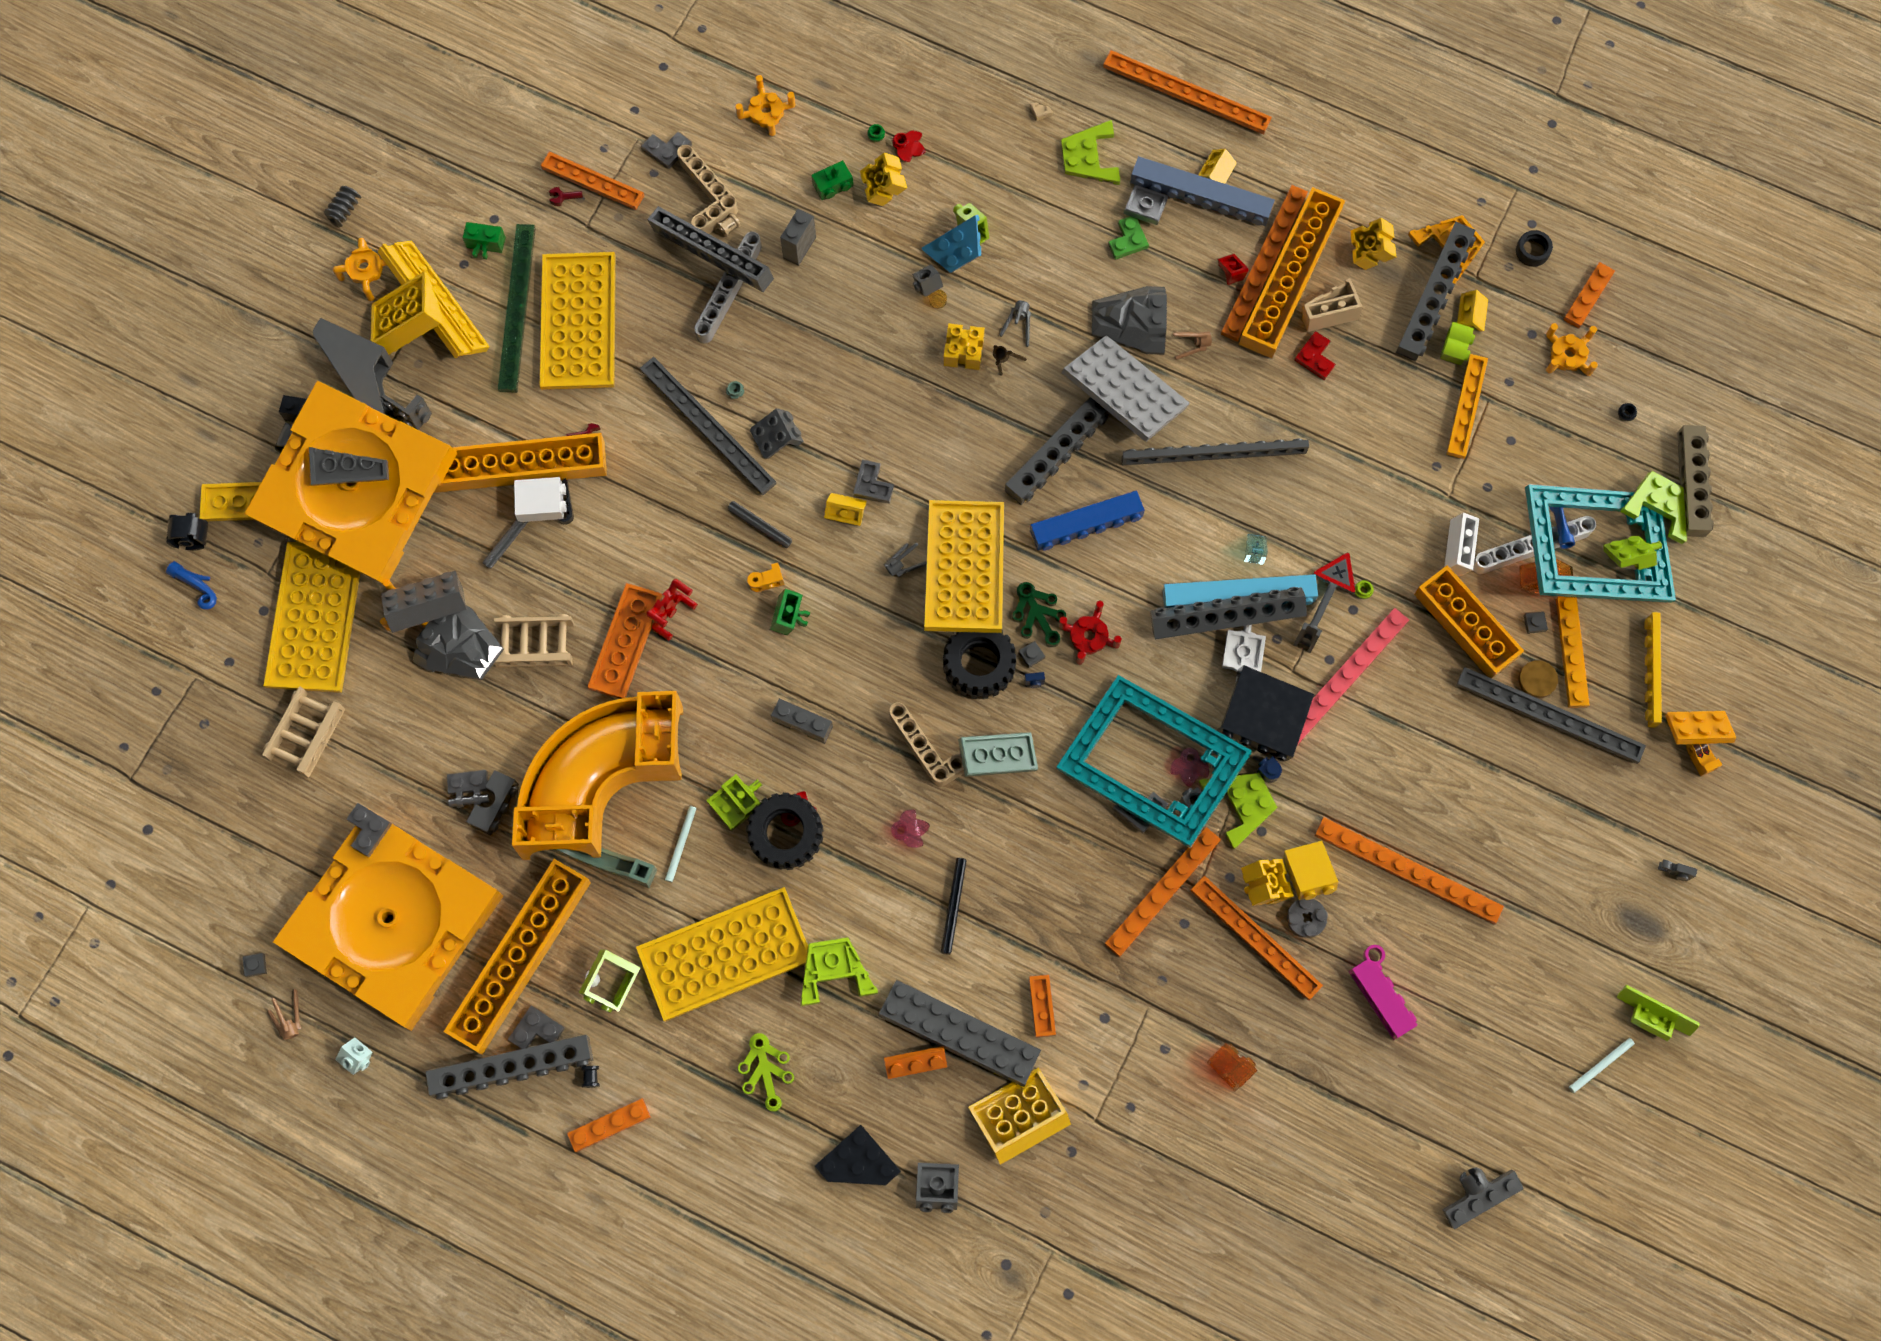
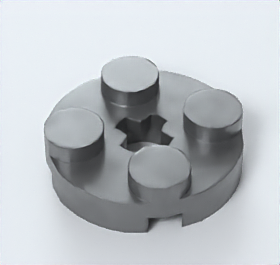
[1287,899,1328,938]

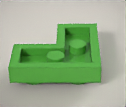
[1108,216,1149,260]

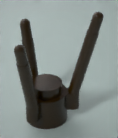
[993,345,1027,376]

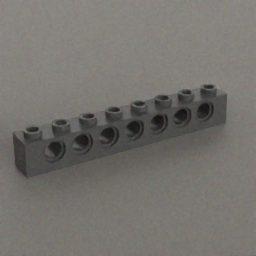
[647,206,774,292]
[1396,222,1476,361]
[1005,397,1110,505]
[1150,587,1307,640]
[426,1035,594,1100]

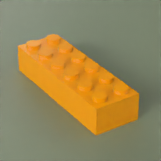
[1414,565,1524,679]

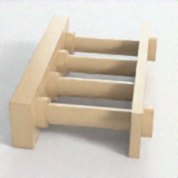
[494,614,574,667]
[262,686,345,778]

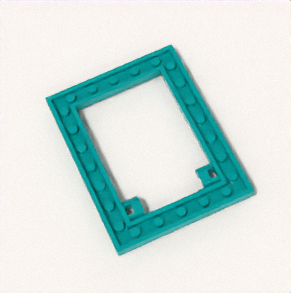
[1525,484,1676,603]
[1056,675,1252,848]

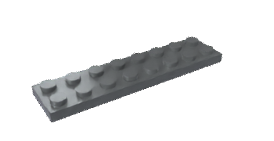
[878,980,1041,1087]

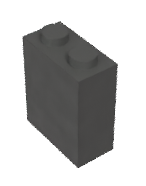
[780,209,816,266]

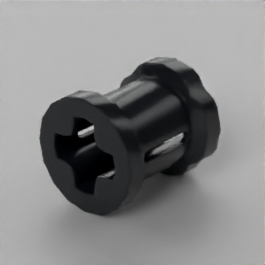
[581,1065,600,1088]

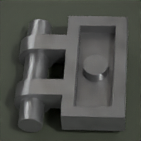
[447,770,489,808]

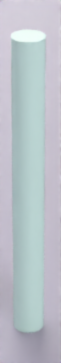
[665,806,697,883]
[1569,1038,1635,1093]

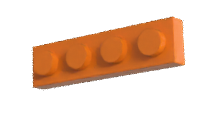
[1563,262,1615,329]
[567,1098,651,1153]

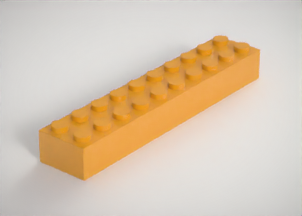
[1239,187,1345,359]
[434,433,607,493]
[443,859,591,1055]

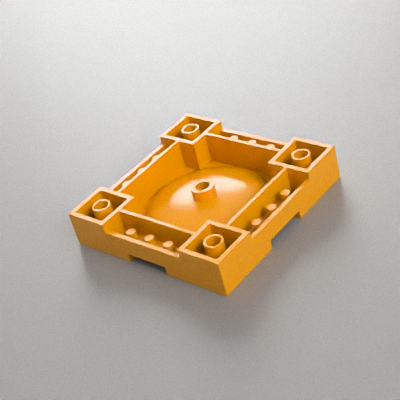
[244,380,458,584]
[273,809,503,1031]

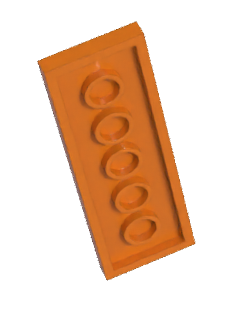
[588,583,663,699]

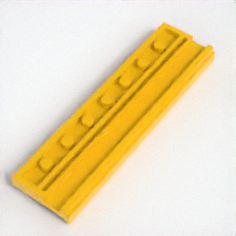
[378,241,490,358]

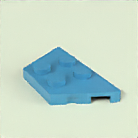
[922,215,981,273]

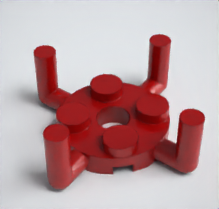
[646,579,698,641]
[1059,600,1122,665]

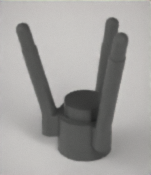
[999,300,1031,347]
[884,543,927,577]

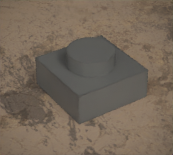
[1524,612,1548,634]
[1019,641,1045,668]
[243,953,267,977]

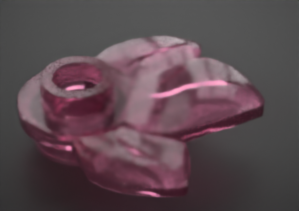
[1171,748,1209,787]
[891,809,930,848]

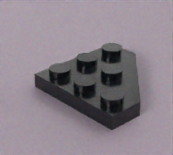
[815,1125,901,1186]

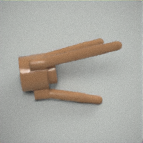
[1172,332,1212,360]
[267,989,302,1040]

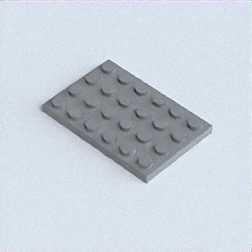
[1062,335,1190,442]

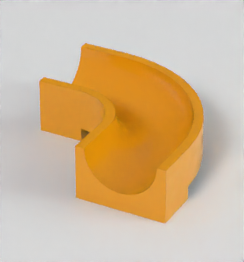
[512,691,683,860]

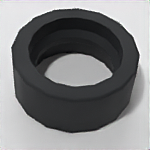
[1516,230,1553,267]

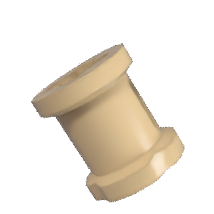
[717,213,741,237]

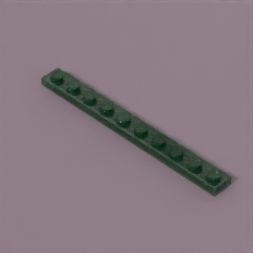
[498,224,536,393]

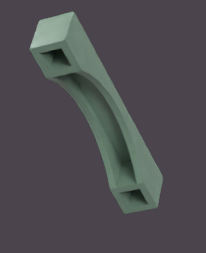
[550,848,657,888]

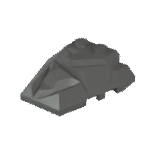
[1092,286,1167,355]
[413,605,504,680]

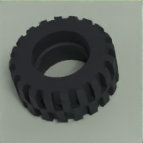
[943,630,1016,699]
[746,792,824,870]

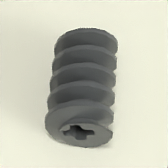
[324,186,361,227]

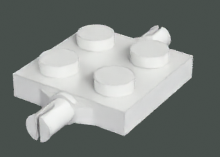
[1222,625,1266,681]

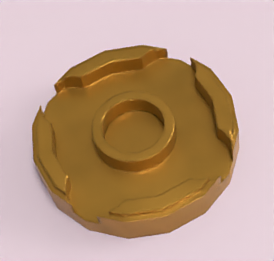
[1519,660,1558,698]

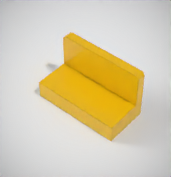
[1198,149,1236,184]
[1457,290,1488,332]
[824,493,867,526]

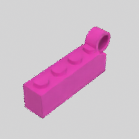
[1349,945,1418,1040]

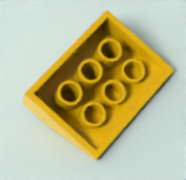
[371,271,441,355]
[968,1067,1071,1165]

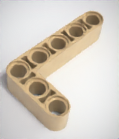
[677,145,738,234]
[889,702,964,787]

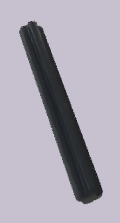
[941,858,967,955]

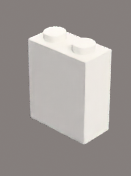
[514,477,567,522]

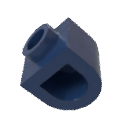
[1257,757,1282,783]

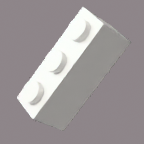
[1444,513,1479,576]

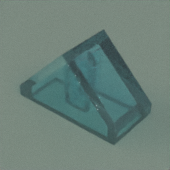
[1244,534,1268,564]

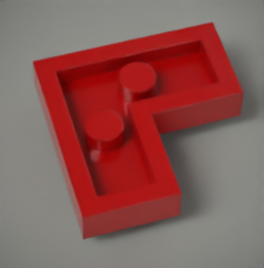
[1294,331,1336,381]

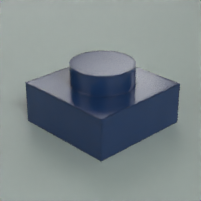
[1024,672,1045,688]

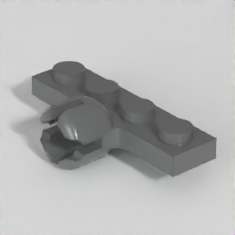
[1442,1167,1524,1229]

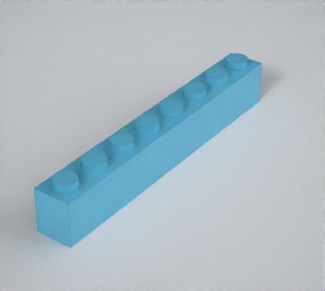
[1162,574,1318,609]

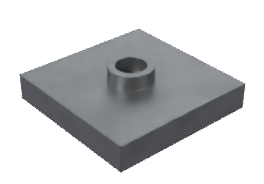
[1124,184,1168,225]

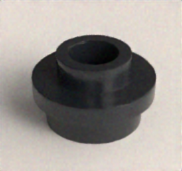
[1618,403,1637,421]

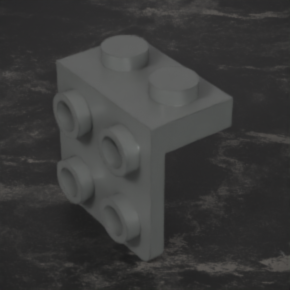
[381,394,432,430]
[750,408,804,459]

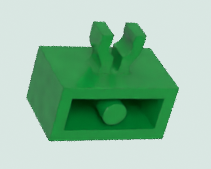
[811,160,853,200]
[462,222,506,260]
[770,589,810,635]

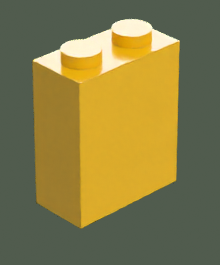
[1283,841,1338,900]

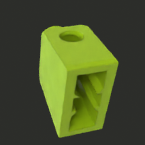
[953,203,989,244]

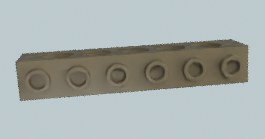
[1677,425,1714,537]

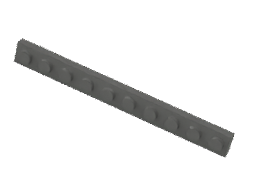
[640,357,776,496]
[1121,438,1309,466]
[1456,667,1646,764]

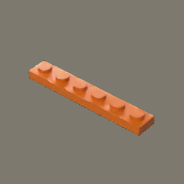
[541,151,644,210]

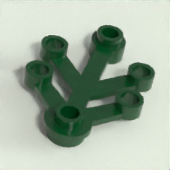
[1012,582,1066,647]

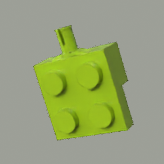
[1603,536,1662,570]
[706,774,762,831]

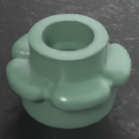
[726,381,744,399]

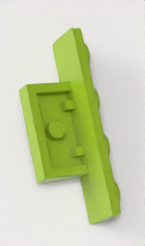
[1617,985,1700,1041]

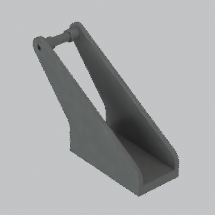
[313,318,393,417]

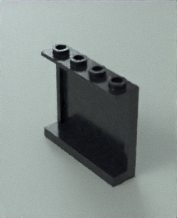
[1217,665,1314,761]

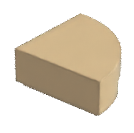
[1030,102,1053,121]

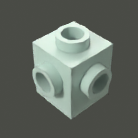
[335,1037,373,1075]

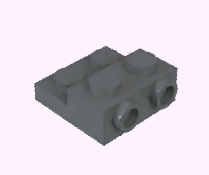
[916,1163,959,1213]

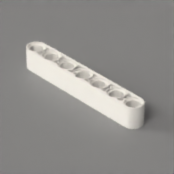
[1473,516,1596,574]

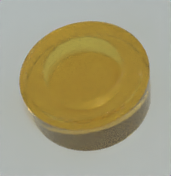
[929,289,947,309]

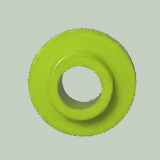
[1355,580,1374,599]

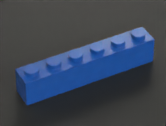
[1030,490,1145,551]

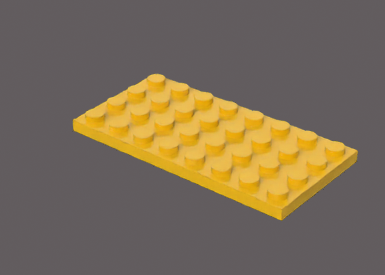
[540,252,616,390]
[924,500,1004,633]
[263,542,360,693]
[636,887,808,1022]

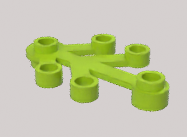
[738,1033,795,1112]

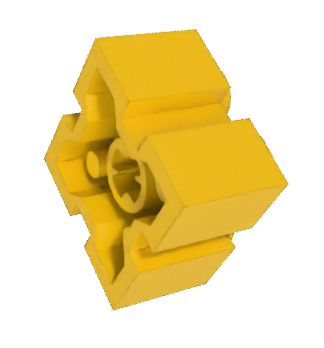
[860,152,907,206]
[1350,218,1397,270]
[944,323,985,370]
[1241,859,1294,906]

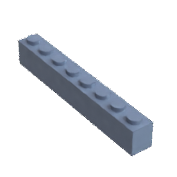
[1130,156,1275,226]

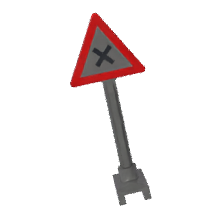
[1293,552,1355,653]

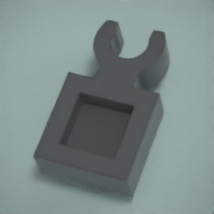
[1658,859,1698,881]

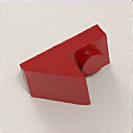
[1218,254,1249,285]

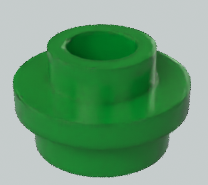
[867,124,885,142]

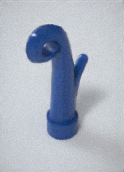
[1549,507,1575,549]
[166,561,217,610]

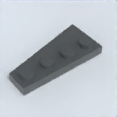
[309,447,389,486]

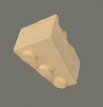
[1302,278,1362,332]

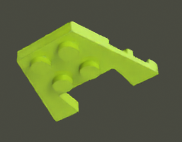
[1061,120,1120,185]
[1620,471,1687,544]
[1198,773,1278,850]
[800,937,878,1007]

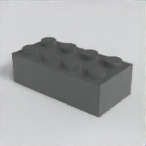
[381,570,467,633]

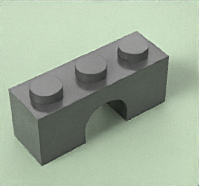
[771,698,833,744]
[466,770,519,836]

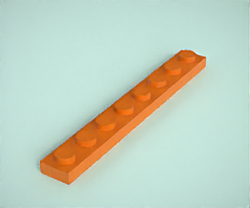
[1104,827,1221,958]
[1190,875,1323,1001]

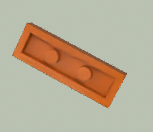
[1029,975,1056,1038]
[884,1046,947,1079]

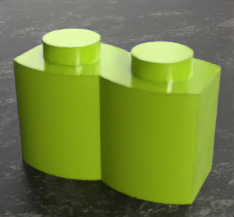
[1440,322,1475,365]

